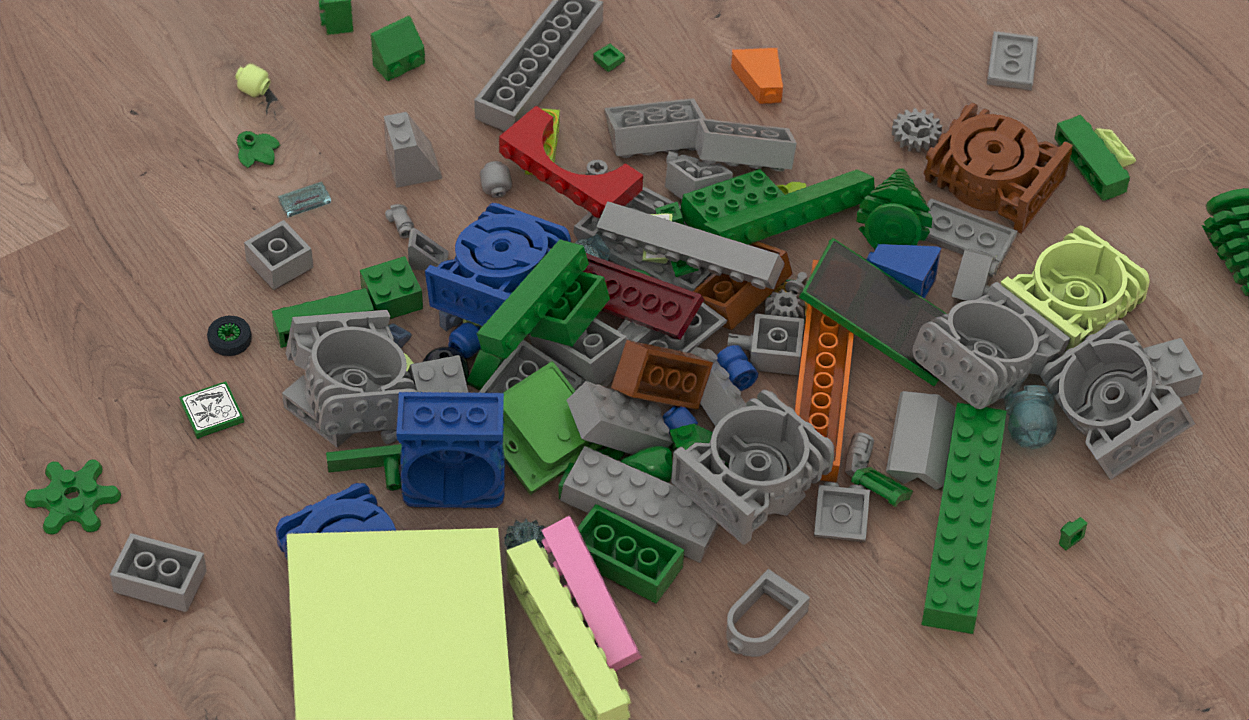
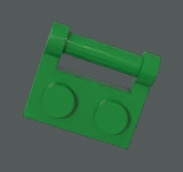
[851,467,913,507]

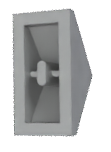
[408,228,449,270]

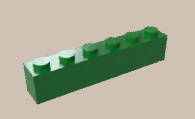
[476,239,589,359]

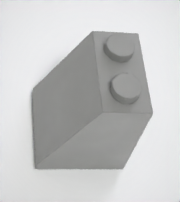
[384,112,442,188]

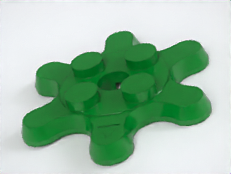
[24,459,121,535]

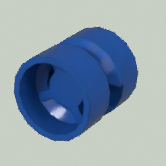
[717,345,758,391]

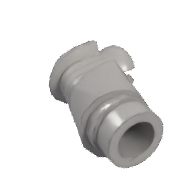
[385,204,414,238]

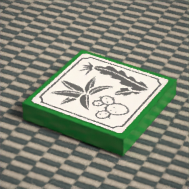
[179,381,244,439]

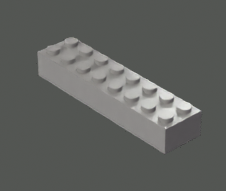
[474,0,603,131]

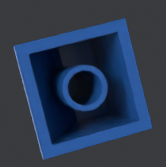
[863,244,941,308]

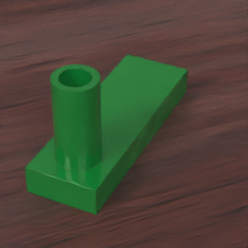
[326,444,402,491]

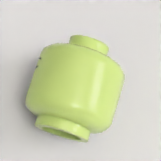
[235,64,271,98]

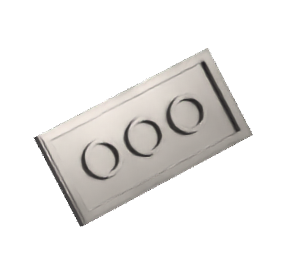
[925,198,1018,268]

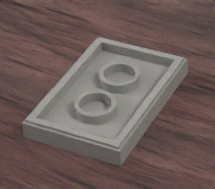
[987,31,1038,90]

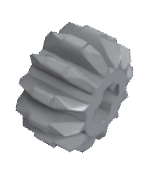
[765,289,806,319]

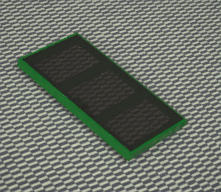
[799,237,949,387]

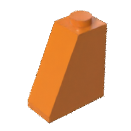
[731,48,783,104]

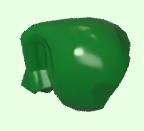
[620,446,673,483]

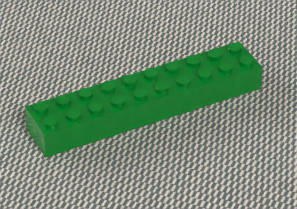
[921,402,1007,634]

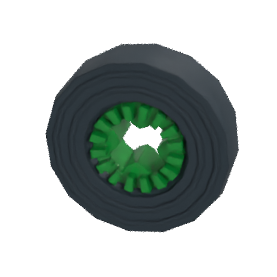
[207,315,252,356]

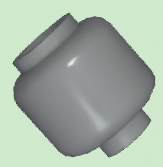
[480,161,512,198]

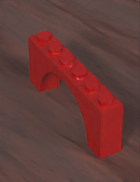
[499,106,643,218]

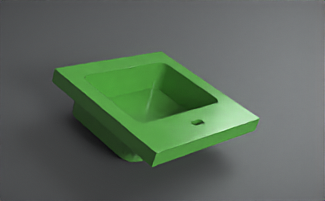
[503,361,604,495]

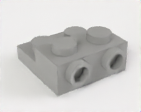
[814,482,870,542]

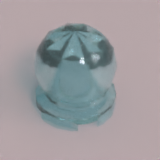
[1004,385,1058,450]

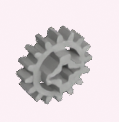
[892,108,942,152]

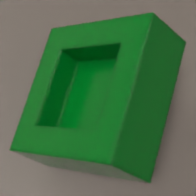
[593,43,625,72]
[1059,517,1088,551]

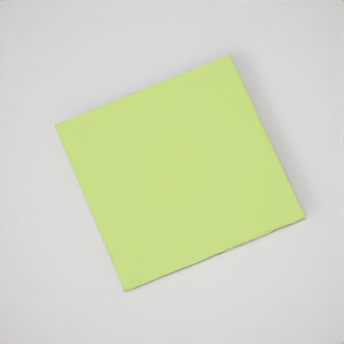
[286,528,513,720]

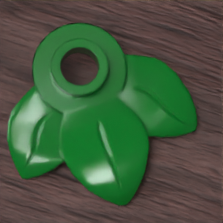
[237,131,280,168]

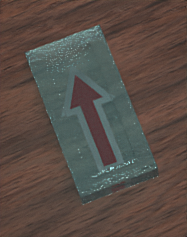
[278,182,331,218]

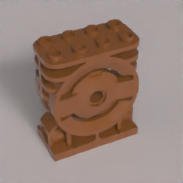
[923,103,1073,234]

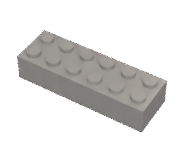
[560,446,720,563]

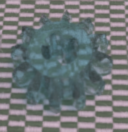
[504,518,546,550]

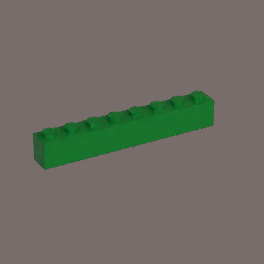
[703,169,875,245]

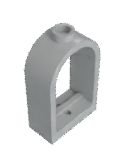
[726,569,810,657]

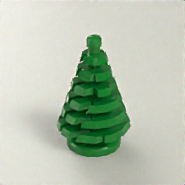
[856,168,932,249]
[1201,188,1249,296]

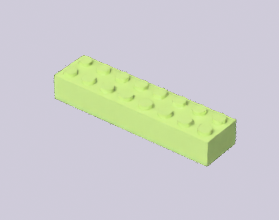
[506,539,631,720]

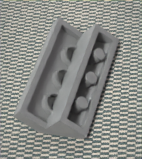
[886,391,956,490]

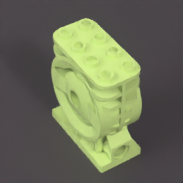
[1001,226,1150,353]

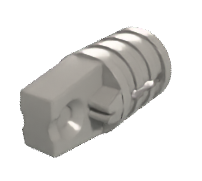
[845,433,874,477]

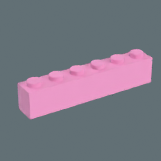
[542,516,642,672]

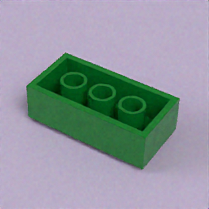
[577,504,684,604]

